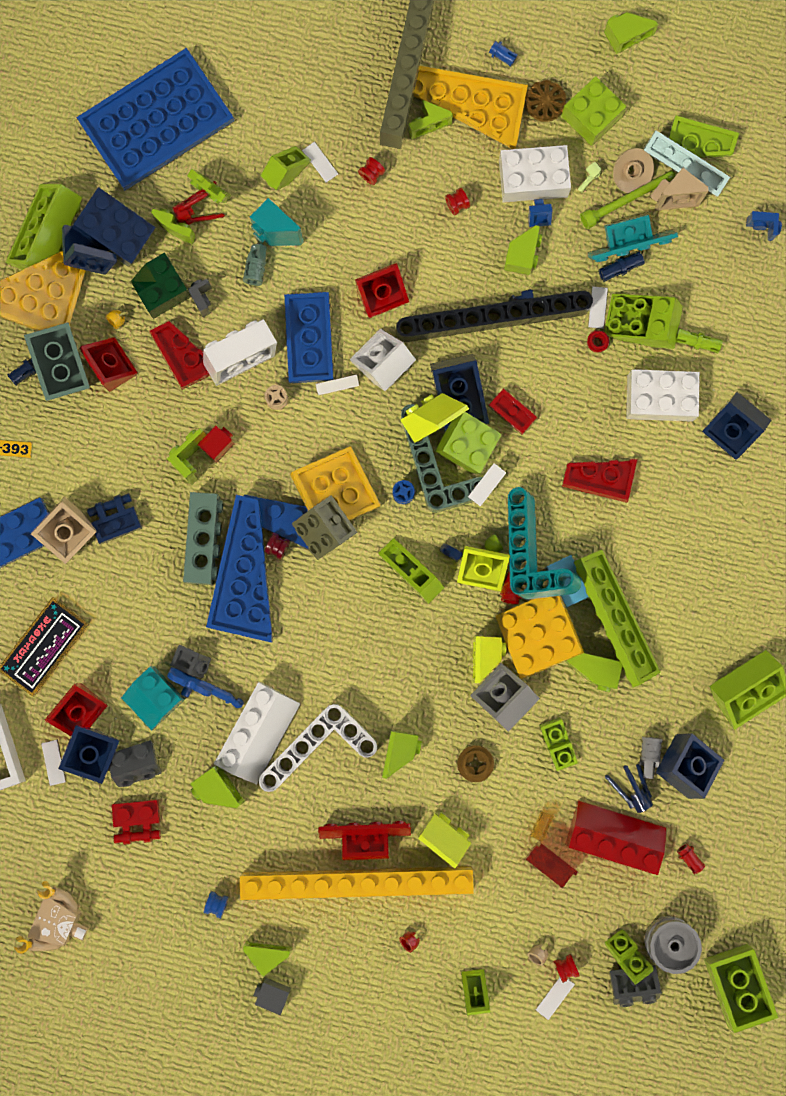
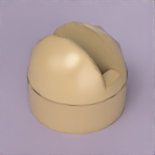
[527,945,548,966]

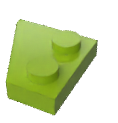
[187,169,231,204]

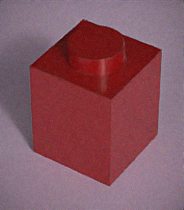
[197,425,235,463]

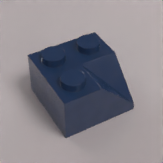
[656,733,724,799]

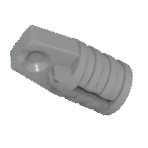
[639,736,663,779]

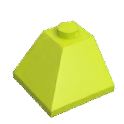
[473,636,506,683]

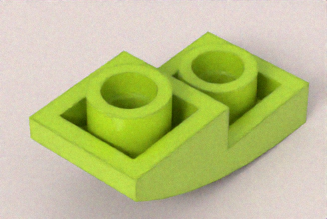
[151,208,195,244]
[539,717,578,771]
[605,929,653,985]

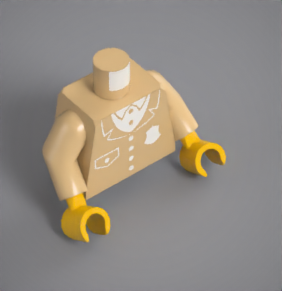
[14,881,89,954]

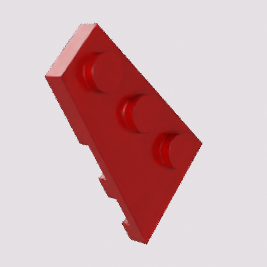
[149,321,210,390]
[562,459,638,503]

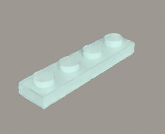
[643,130,730,197]

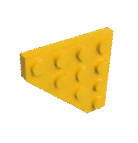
[0,250,86,331]

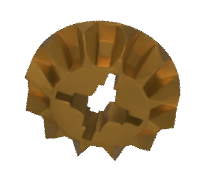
[457,745,494,782]

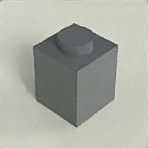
[253,978,291,1015]

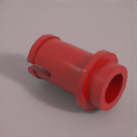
[677,843,705,875]

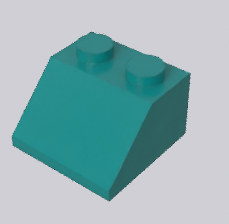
[250,198,304,246]
[121,666,185,731]

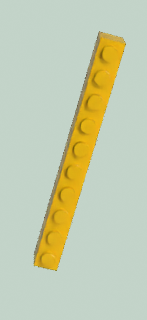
[240,866,474,900]

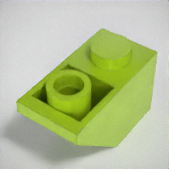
[504,225,542,275]

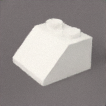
[350,329,416,391]

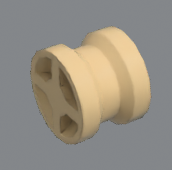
[265,385,288,410]

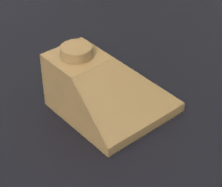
[31,496,97,564]

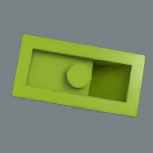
[408,100,453,140]

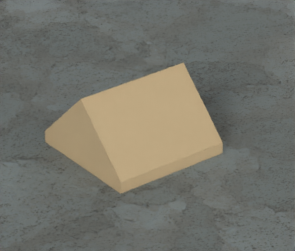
[655,168,709,211]

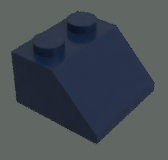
[702,392,772,460]

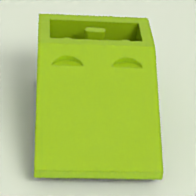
[604,294,683,349]

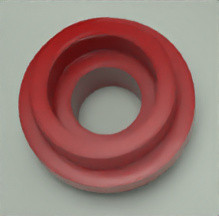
[587,330,609,353]

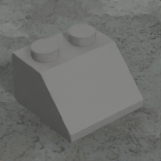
[470,663,540,732]

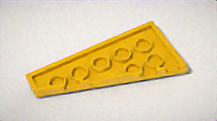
[413,66,528,149]

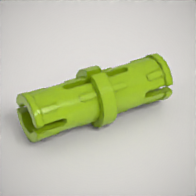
[676,328,723,354]

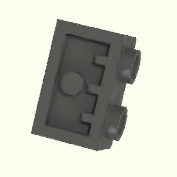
[609,965,662,1007]

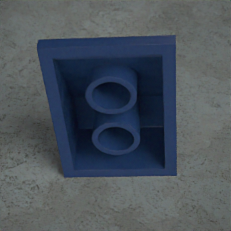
[430,354,489,432]

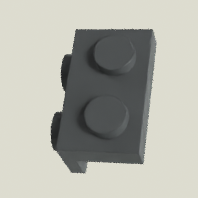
[109,740,162,787]

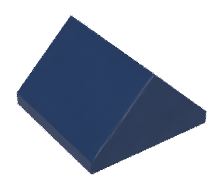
[58,725,119,784]

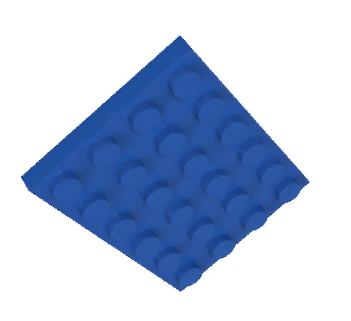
[76,48,235,191]

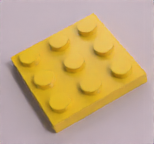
[290,446,381,521]
[495,596,584,679]

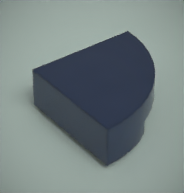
[509,289,534,301]
[439,543,463,562]

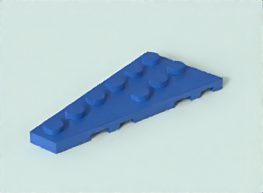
[206,495,273,643]

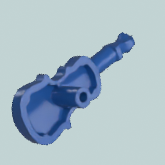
[167,667,244,708]

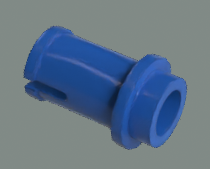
[489,41,518,67]

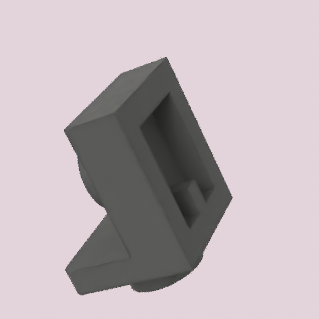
[188,279,212,317]
[170,645,211,679]

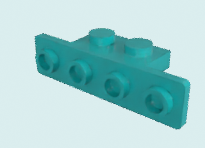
[588,214,678,262]

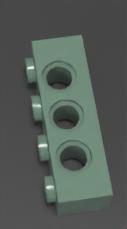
[183,492,223,585]

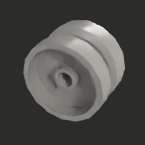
[644,916,702,974]

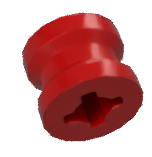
[358,157,386,186]
[445,188,470,216]
[554,954,580,983]

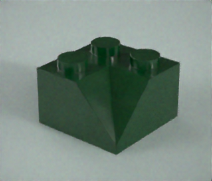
[131,252,191,319]

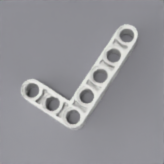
[259,704,378,792]

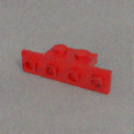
[318,821,411,860]

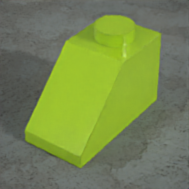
[604,12,658,54]
[261,146,311,190]

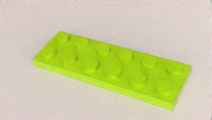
[574,550,661,688]

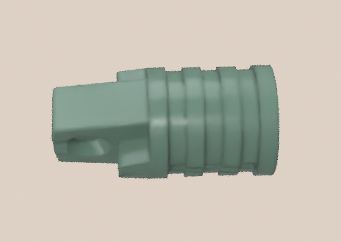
[243,243,266,286]

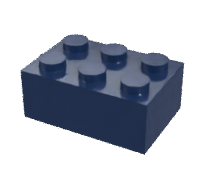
[72,187,156,266]

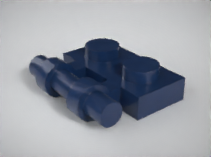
[87,493,142,544]

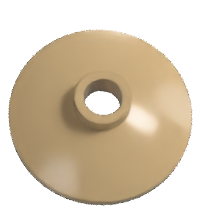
[613,148,654,193]

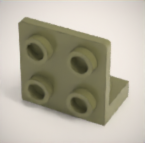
[292,495,358,560]

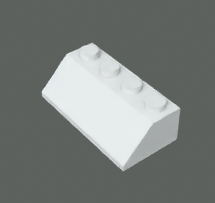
[214,682,300,785]

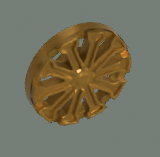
[525,80,566,122]

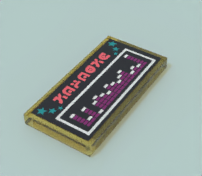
[0,597,90,697]

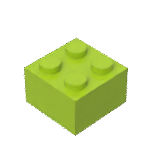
[561,76,627,146]
[435,412,502,474]

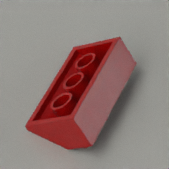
[565,800,666,875]

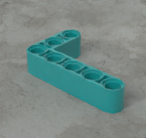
[508,487,581,599]

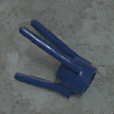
[605,764,653,813]

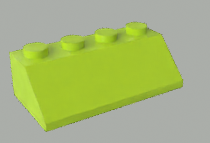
[5,184,82,270]

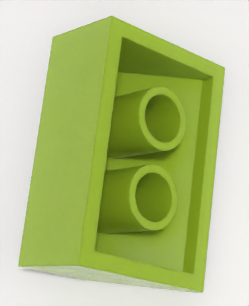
[709,650,786,730]

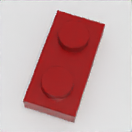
[488,388,537,435]

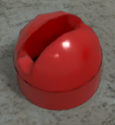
[399,931,420,953]

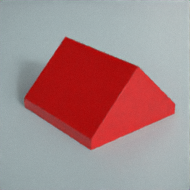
[355,263,409,318]
[79,337,138,392]
[44,683,108,736]

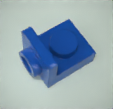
[746,211,782,241]

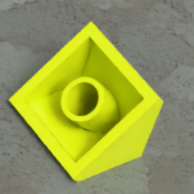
[457,546,510,592]

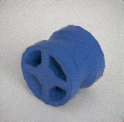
[392,480,415,505]
[203,891,229,919]

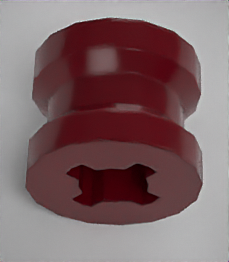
[265,533,291,560]

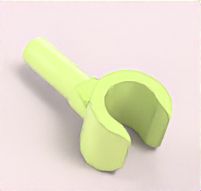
[578,162,601,193]

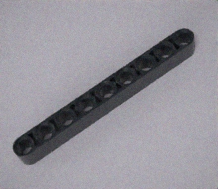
[396,291,593,342]

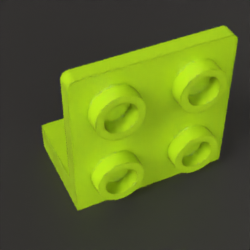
[167,428,206,485]

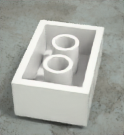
[499,145,571,202]
[203,319,277,386]
[626,370,699,422]

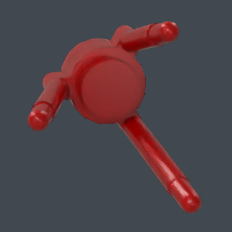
[172,181,225,225]

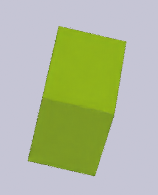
[243,941,292,977]
[461,969,490,1016]

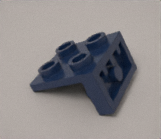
[62,225,117,275]

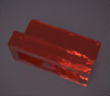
[525,840,578,888]

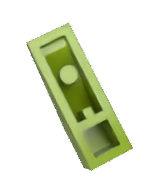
[378,538,444,604]
[564,653,622,692]

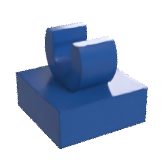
[528,199,552,227]

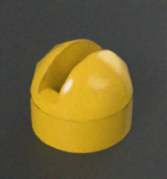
[105,310,125,329]

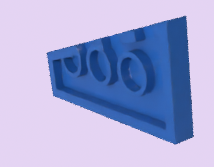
[244,494,308,549]

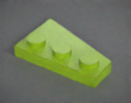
[668,115,739,158]

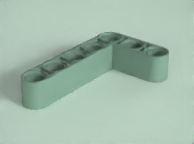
[401,404,483,513]

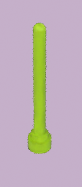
[580,171,676,229]

